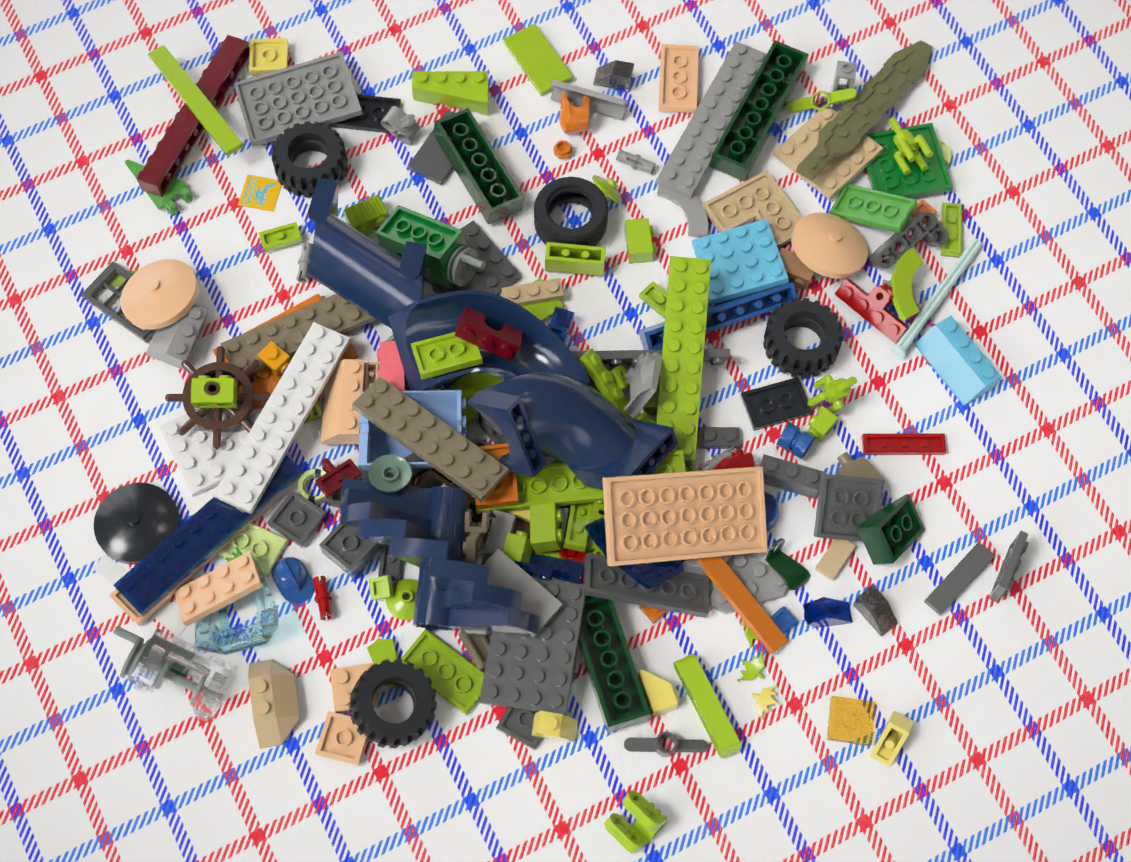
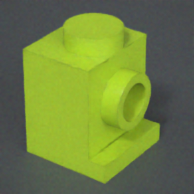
[807,406,838,443]

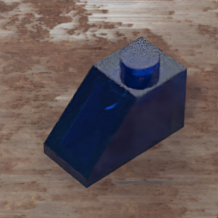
[803,597,853,628]

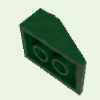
[857,494,925,565]

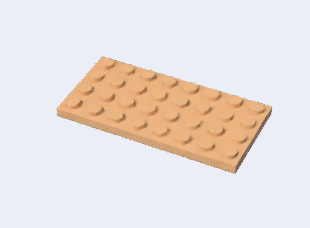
[603,467,768,566]

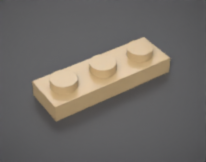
[501,278,564,306]

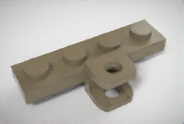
[463,509,489,562]

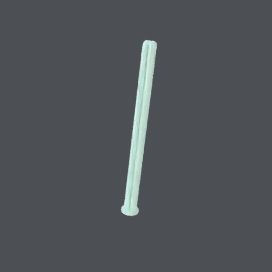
[891,239,982,358]

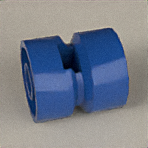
[776,422,815,459]

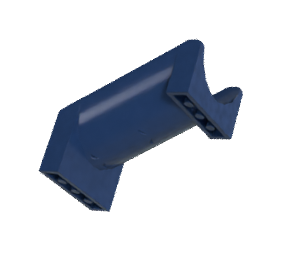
[307,178,427,328]

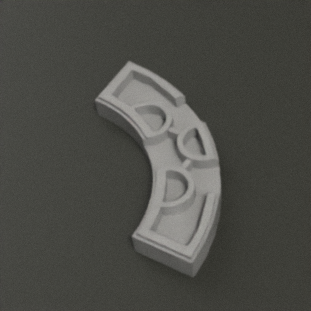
[657,185,708,238]

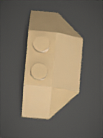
[248,659,300,749]

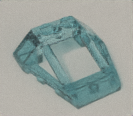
[195,560,278,655]

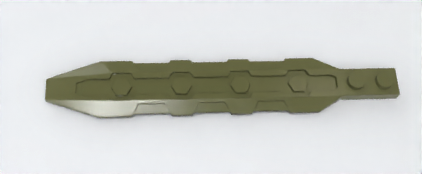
[796,40,933,181]

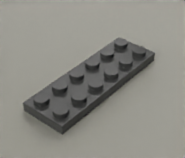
[583,553,709,618]

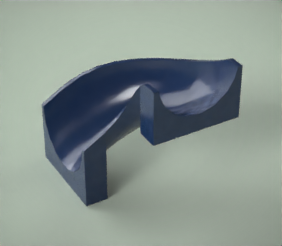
[388,290,590,391]
[468,372,678,490]

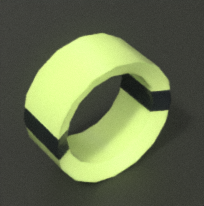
[298,469,328,505]

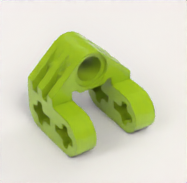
[604,790,668,854]

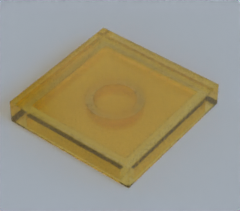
[826,695,875,746]

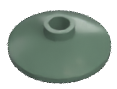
[368,455,412,492]

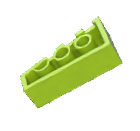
[412,71,489,116]

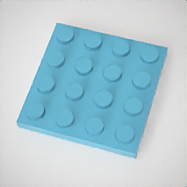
[691,219,789,305]

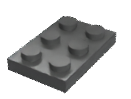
[988,531,1029,602]

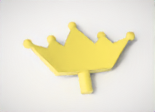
[751,685,778,720]

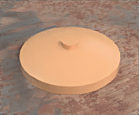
[791,212,868,279]
[120,259,199,330]

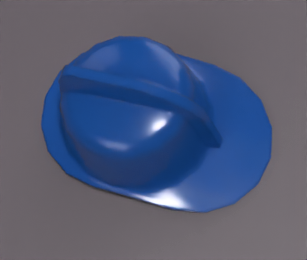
[272,557,314,604]

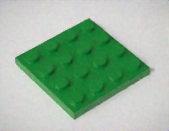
[866,123,953,198]

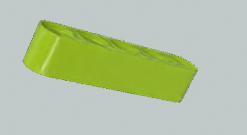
[673,653,742,759]

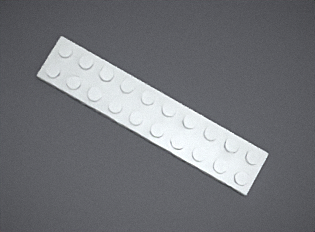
[213,322,351,514]

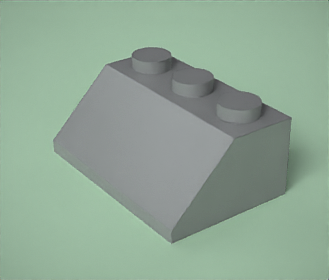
[145,304,208,370]

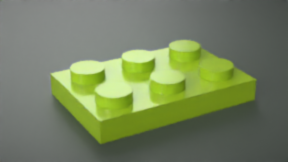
[411,332,483,380]

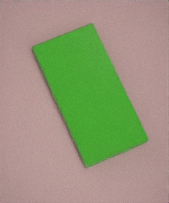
[829,184,918,234]

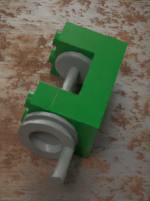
[375,205,485,290]

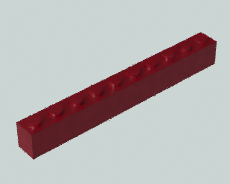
[137,35,250,197]

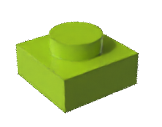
[368,575,394,600]

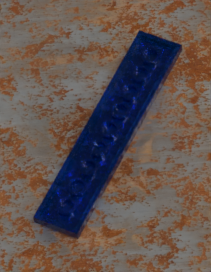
[113,455,303,617]

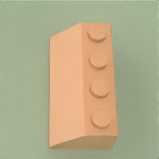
[320,359,366,444]

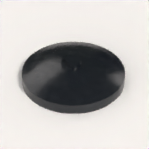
[94,483,180,565]

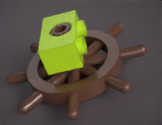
[165,346,271,450]

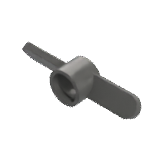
[624,732,708,757]

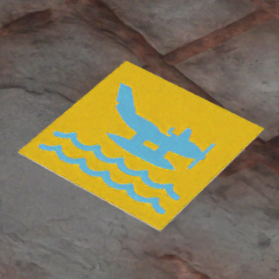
[238,174,282,212]

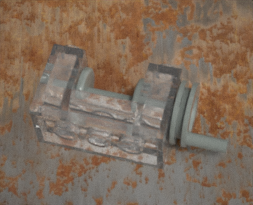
[113,626,238,722]

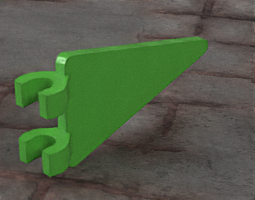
[125,159,193,216]

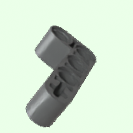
[870,212,948,268]

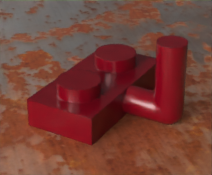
[315,458,363,499]

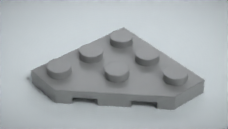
[709,554,787,615]

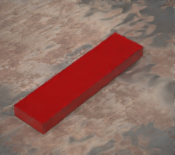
[861,433,946,455]

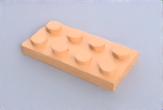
[658,44,699,113]
[174,551,263,627]

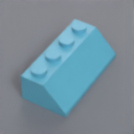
[915,315,1002,406]

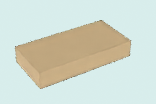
[815,539,855,581]

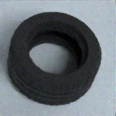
[534,176,609,246]

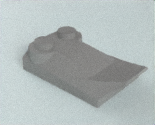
[624,352,663,418]

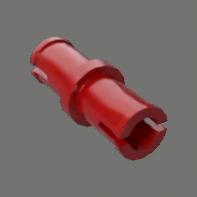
[312,576,334,621]

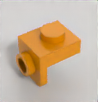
[257,341,291,377]

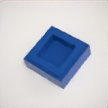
[770,606,798,634]

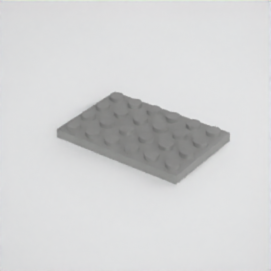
[234,51,363,147]

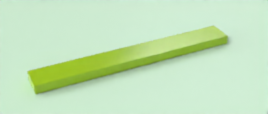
[148,45,244,157]

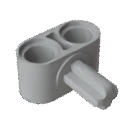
[381,106,420,145]

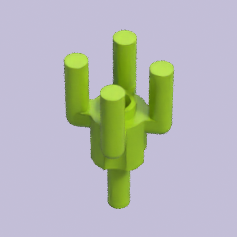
[889,117,933,175]
[807,375,857,414]

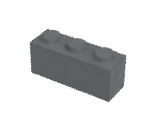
[760,454,824,499]

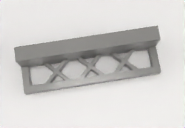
[550,80,628,120]

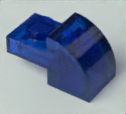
[547,307,575,344]

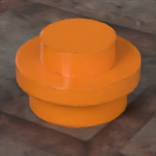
[553,140,572,159]

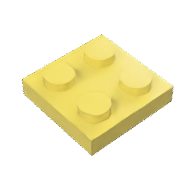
[249,38,289,75]

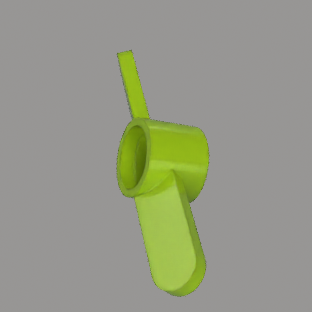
[785,88,857,113]

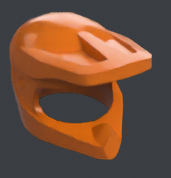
[559,91,591,134]

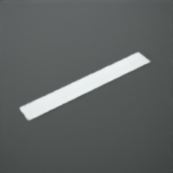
[92,554,186,637]

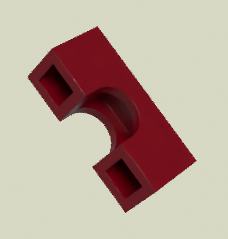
[455,306,523,361]

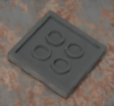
[813,473,883,541]

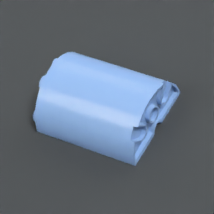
[358,390,467,470]

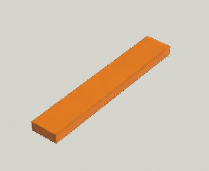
[696,556,789,654]

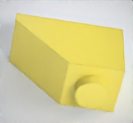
[638,669,680,717]
[532,711,578,743]
[870,711,914,767]

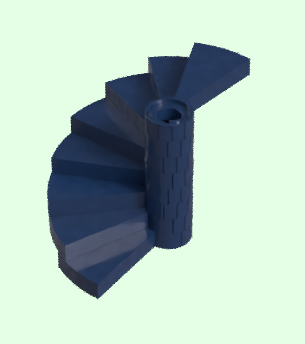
[339,478,540,634]

